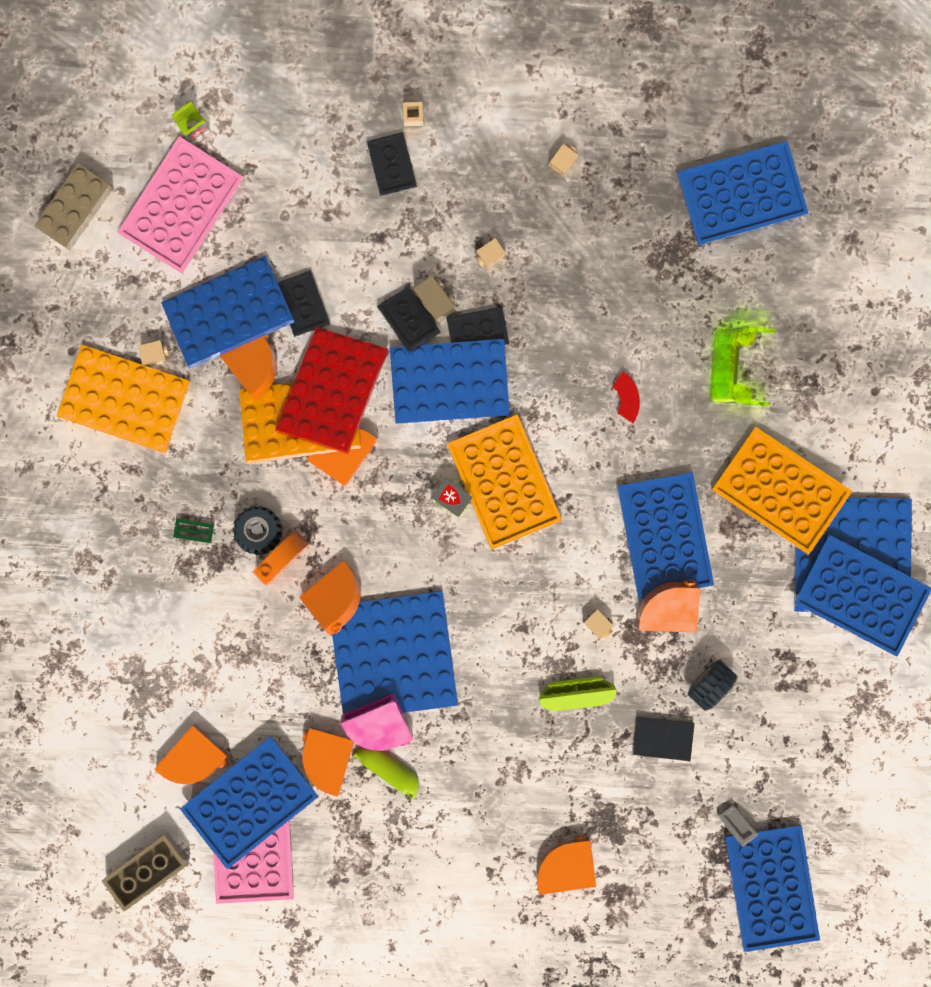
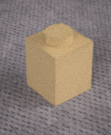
[403,102,423,126]
[549,144,579,177]
[475,238,506,269]
[138,340,169,366]
[583,609,613,639]

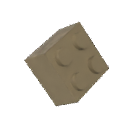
[413,275,456,324]

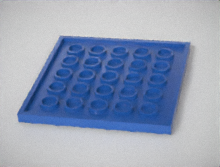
[794,498,912,612]
[332,591,458,714]

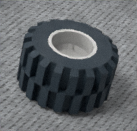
[232,506,283,555]
[688,660,738,711]

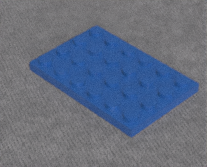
[677,141,809,246]
[161,255,295,369]
[390,339,510,424]
[617,472,714,599]
[793,535,931,657]
[180,736,319,870]
[725,824,820,952]

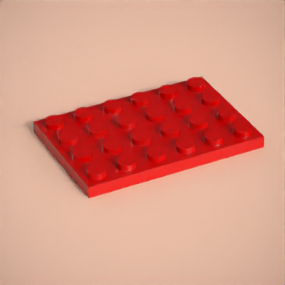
[275,327,388,454]

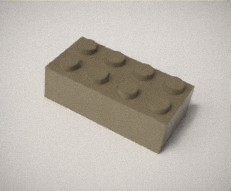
[34,163,113,251]
[101,832,190,912]

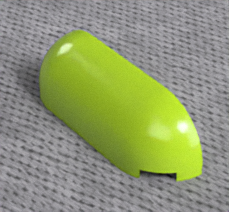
[539,677,616,711]
[352,746,420,800]

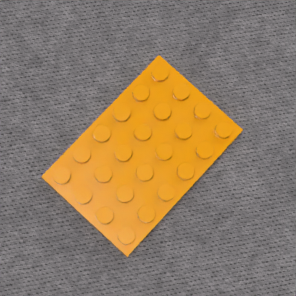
[56,344,191,453]
[239,382,361,464]
[447,414,562,550]
[712,427,852,555]

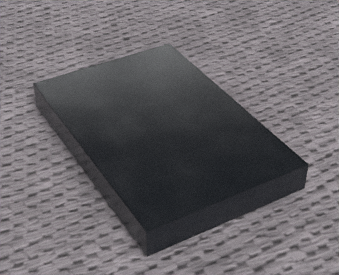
[366,132,417,197]
[278,270,331,338]
[377,286,441,353]
[446,307,509,345]
[633,716,695,762]

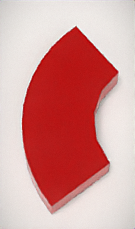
[612,371,640,424]

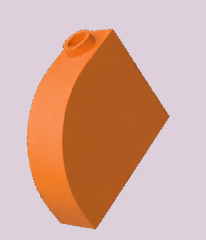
[220,335,277,401]
[307,429,378,487]
[252,531,310,586]
[299,561,361,636]
[637,580,701,633]
[154,724,229,784]
[302,727,354,797]
[537,836,596,895]

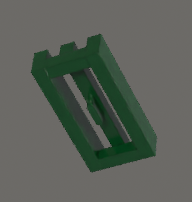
[173,519,215,543]

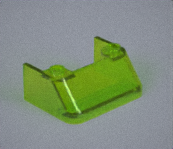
[709,327,776,409]

